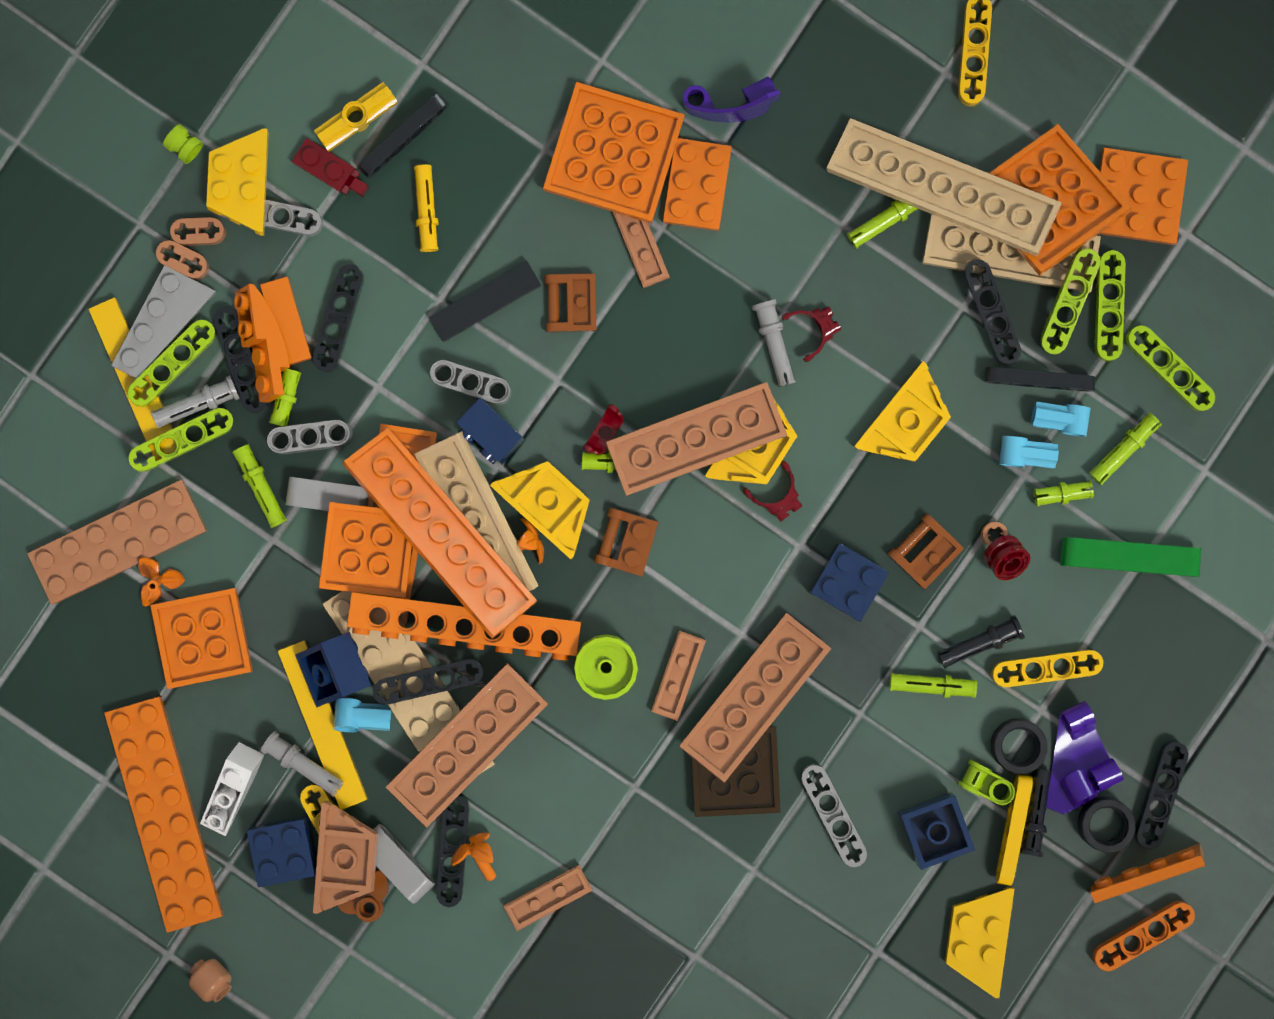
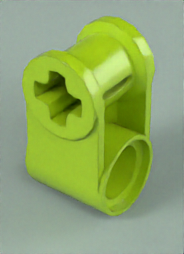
[957,759,1015,805]

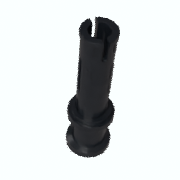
[937,615,1025,669]
[1019,769,1052,857]

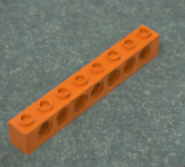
[347,592,581,661]

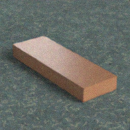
[613,212,670,289]
[651,631,706,721]
[504,864,593,931]

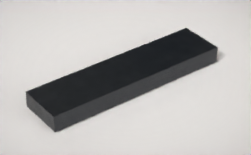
[429,261,541,342]

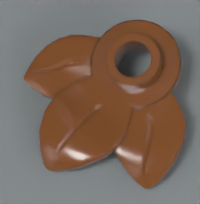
[337,870,389,922]

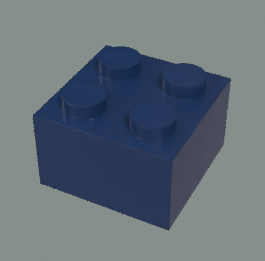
[457,398,525,465]
[808,543,889,622]
[295,632,371,708]
[897,792,975,870]
[247,816,317,888]

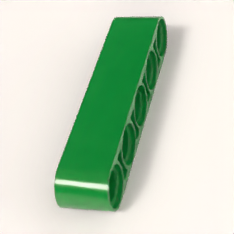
[1060,537,1202,577]

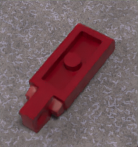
[292,138,369,197]

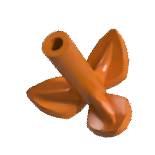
[517,518,544,564]
[138,557,185,607]
[451,832,496,881]

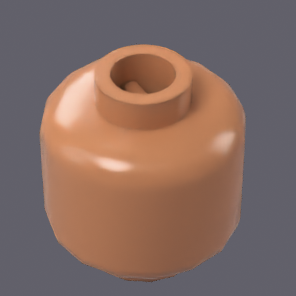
[189,959,232,1002]

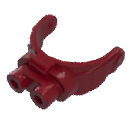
[781,306,841,362]
[583,404,623,455]
[743,461,802,522]

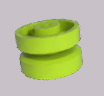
[574,634,638,700]

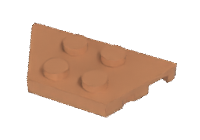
[313,801,378,914]

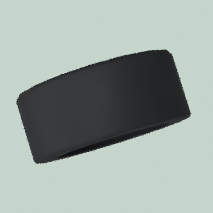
[991,719,1047,774]
[1078,797,1136,853]

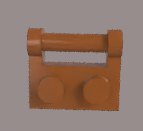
[544,274,597,333]
[593,508,658,576]
[887,513,964,589]

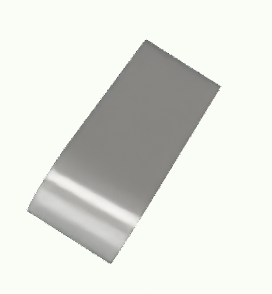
[430,360,512,405]
[267,420,353,454]
[285,477,369,511]
[373,824,436,904]

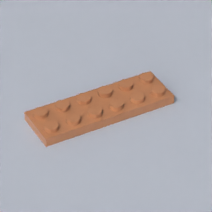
[606,382,787,496]
[27,480,208,605]
[679,613,831,783]
[386,663,548,827]

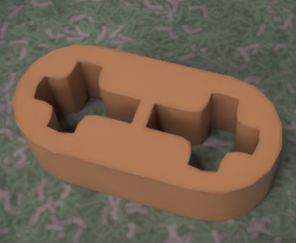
[170,217,226,246]
[156,240,209,280]

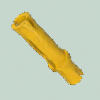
[414,165,439,252]

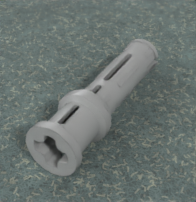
[751,299,796,387]
[151,375,240,428]
[261,731,344,797]

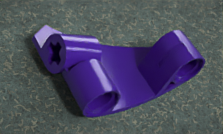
[683,76,781,123]
[1046,701,1124,815]

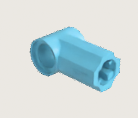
[1031,401,1091,437]
[999,436,1059,469]
[333,698,391,732]

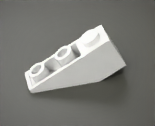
[200,742,264,836]

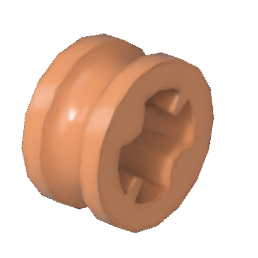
[981,522,1008,546]

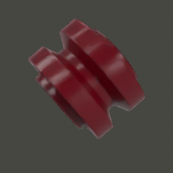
[984,535,1031,581]

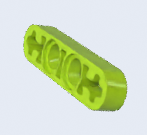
[1040,247,1101,354]
[1094,250,1126,362]
[128,320,216,407]
[1126,325,1215,412]
[129,408,233,473]

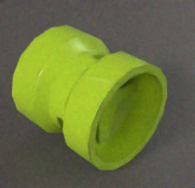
[163,124,203,164]

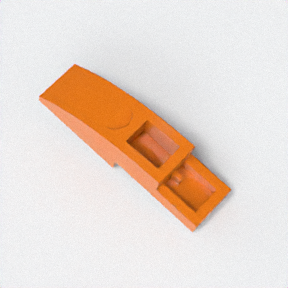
[234,284,290,402]

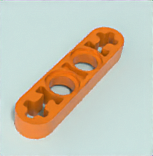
[1092,901,1195,971]

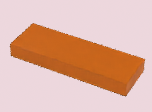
[260,277,313,365]

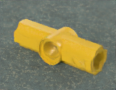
[314,82,398,152]

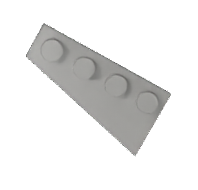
[111,265,216,379]

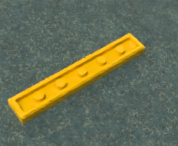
[89,298,177,461]
[278,640,368,810]

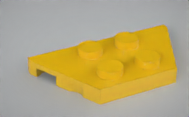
[206,129,269,236]
[854,361,951,462]
[705,398,797,485]
[490,461,590,559]
[945,887,1014,998]

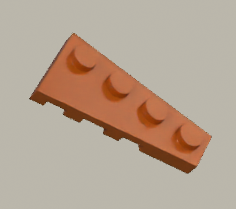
[1090,843,1205,903]

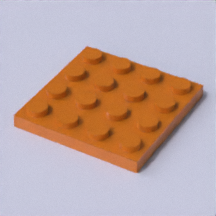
[543,82,685,224]
[989,124,1131,277]

